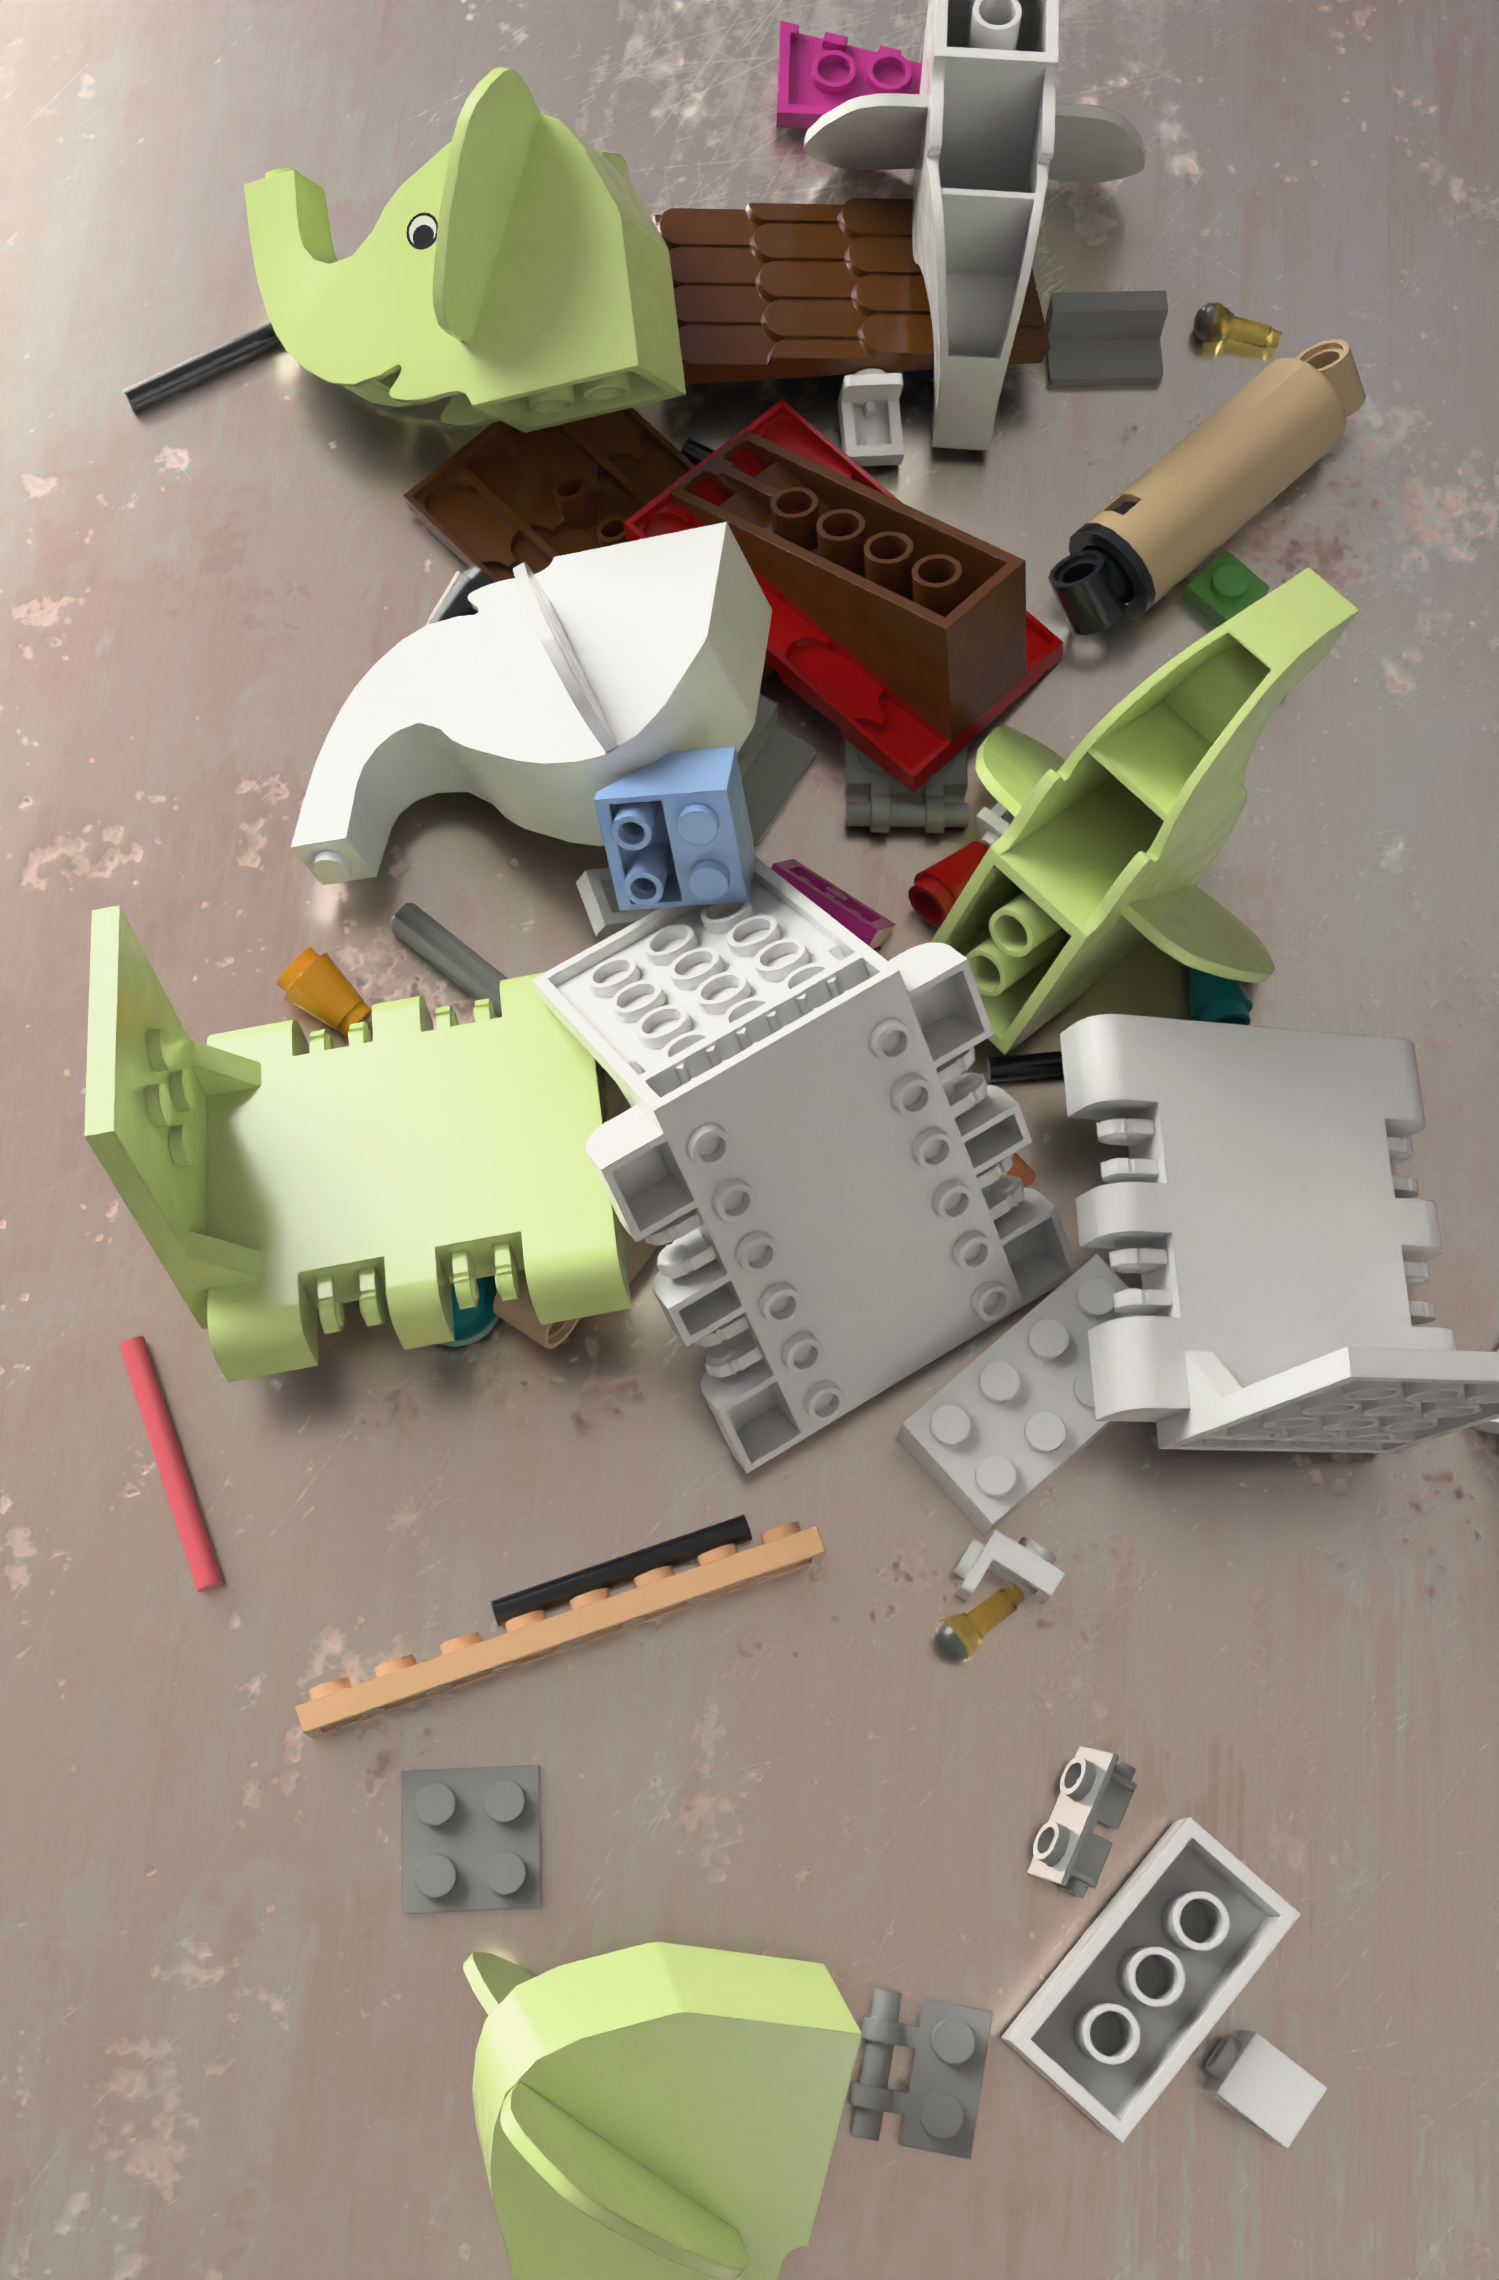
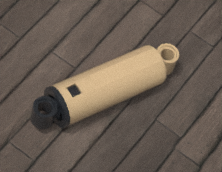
[1048,339,1366,635]

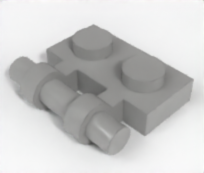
[844,739,969,833]
[849,1988,993,2160]

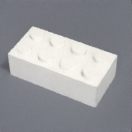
[896,1254,1145,1536]
[1000,1817,1301,2143]

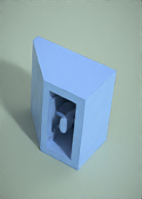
[594,746,756,911]

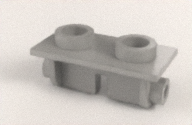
[1027,1746,1137,1899]

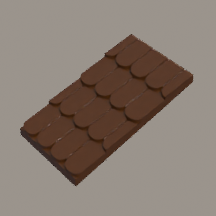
[652,198,1050,384]
[403,408,775,682]

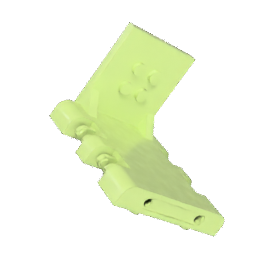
[84,905,632,1382]

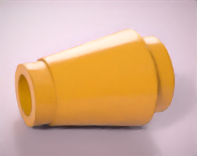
[277,947,372,1038]

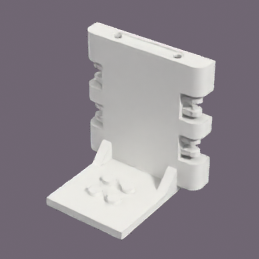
[532,857,1078,1473]
[1060,1014,1499,1453]

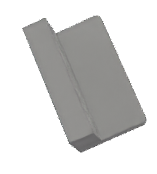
[1044,291,1168,386]
[737,694,816,847]

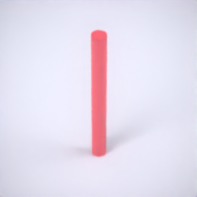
[119,1336,223,1592]

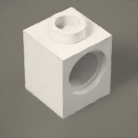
[1203,2030,1327,2149]

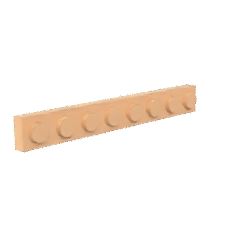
[295,1522,826,1738]

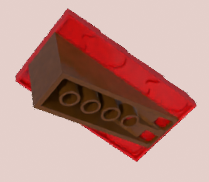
[624,399,1063,793]

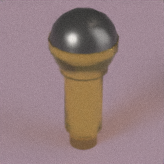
[1194,302,1282,348]
[934,1583,1025,1662]

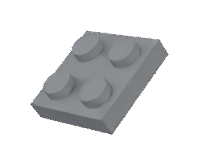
[401,1765,543,1914]

